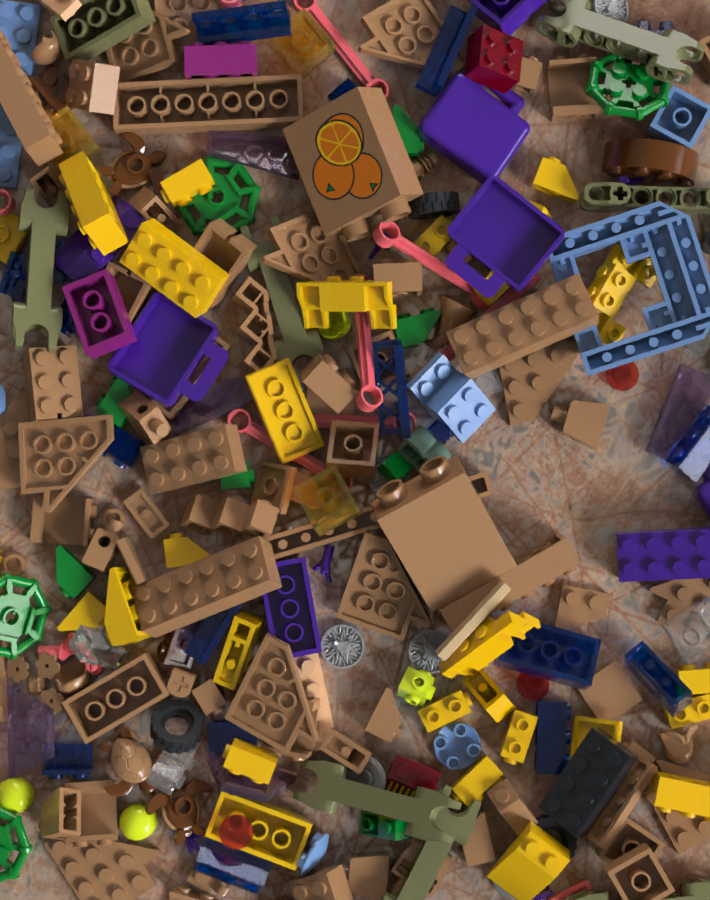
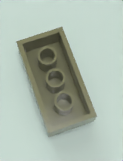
[50,0,156,62]

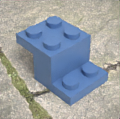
[406,352,496,443]

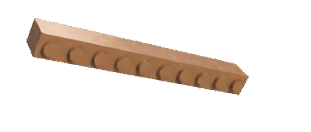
[265,471,494,559]

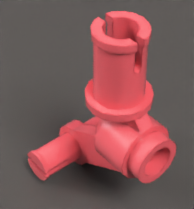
[38,633,104,675]

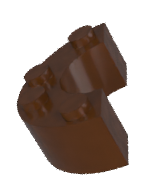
[601,138,699,187]

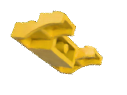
[586,243,656,345]
[296,276,397,329]
[439,611,541,679]

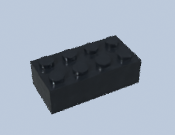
[538,727,639,837]

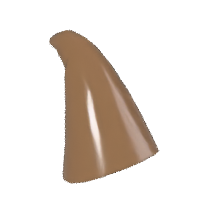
[424,294,476,349]

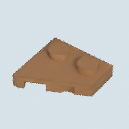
[554,585,610,630]

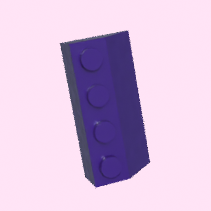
[54,195,147,283]

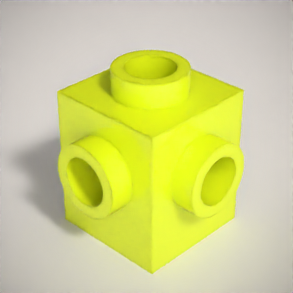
[397,667,436,707]

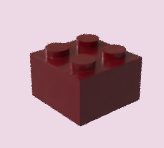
[465,24,524,94]

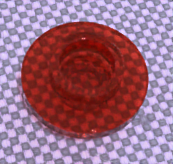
[605,362,639,391]
[516,668,549,701]
[219,814,253,849]

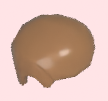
[31,29,63,66]
[53,661,90,694]

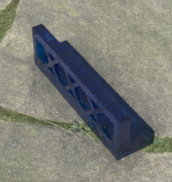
[191,0,292,46]
[414,5,478,98]
[372,339,411,439]
[184,603,243,666]

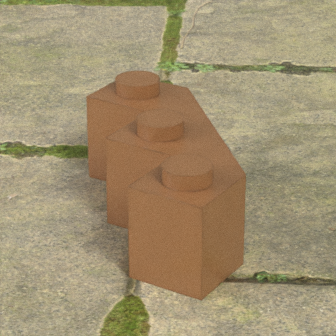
[230,276,277,374]
[180,494,279,539]

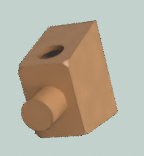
[118,390,172,445]
[550,400,610,449]
[81,518,123,575]
[38,787,81,840]
[335,851,389,900]

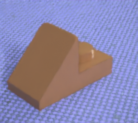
[319,728,373,775]

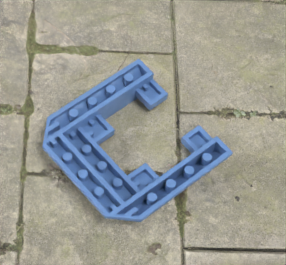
[549,201,710,376]

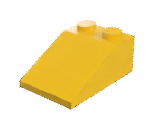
[104,567,152,646]
[486,821,570,900]

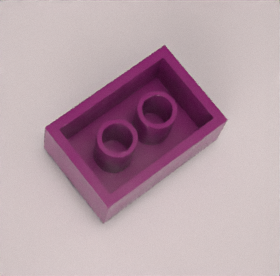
[184,41,259,79]
[62,269,138,359]

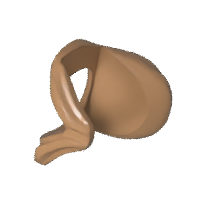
[659,724,698,764]

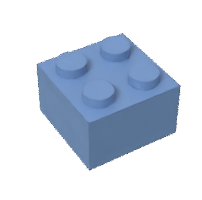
[645,85,710,149]

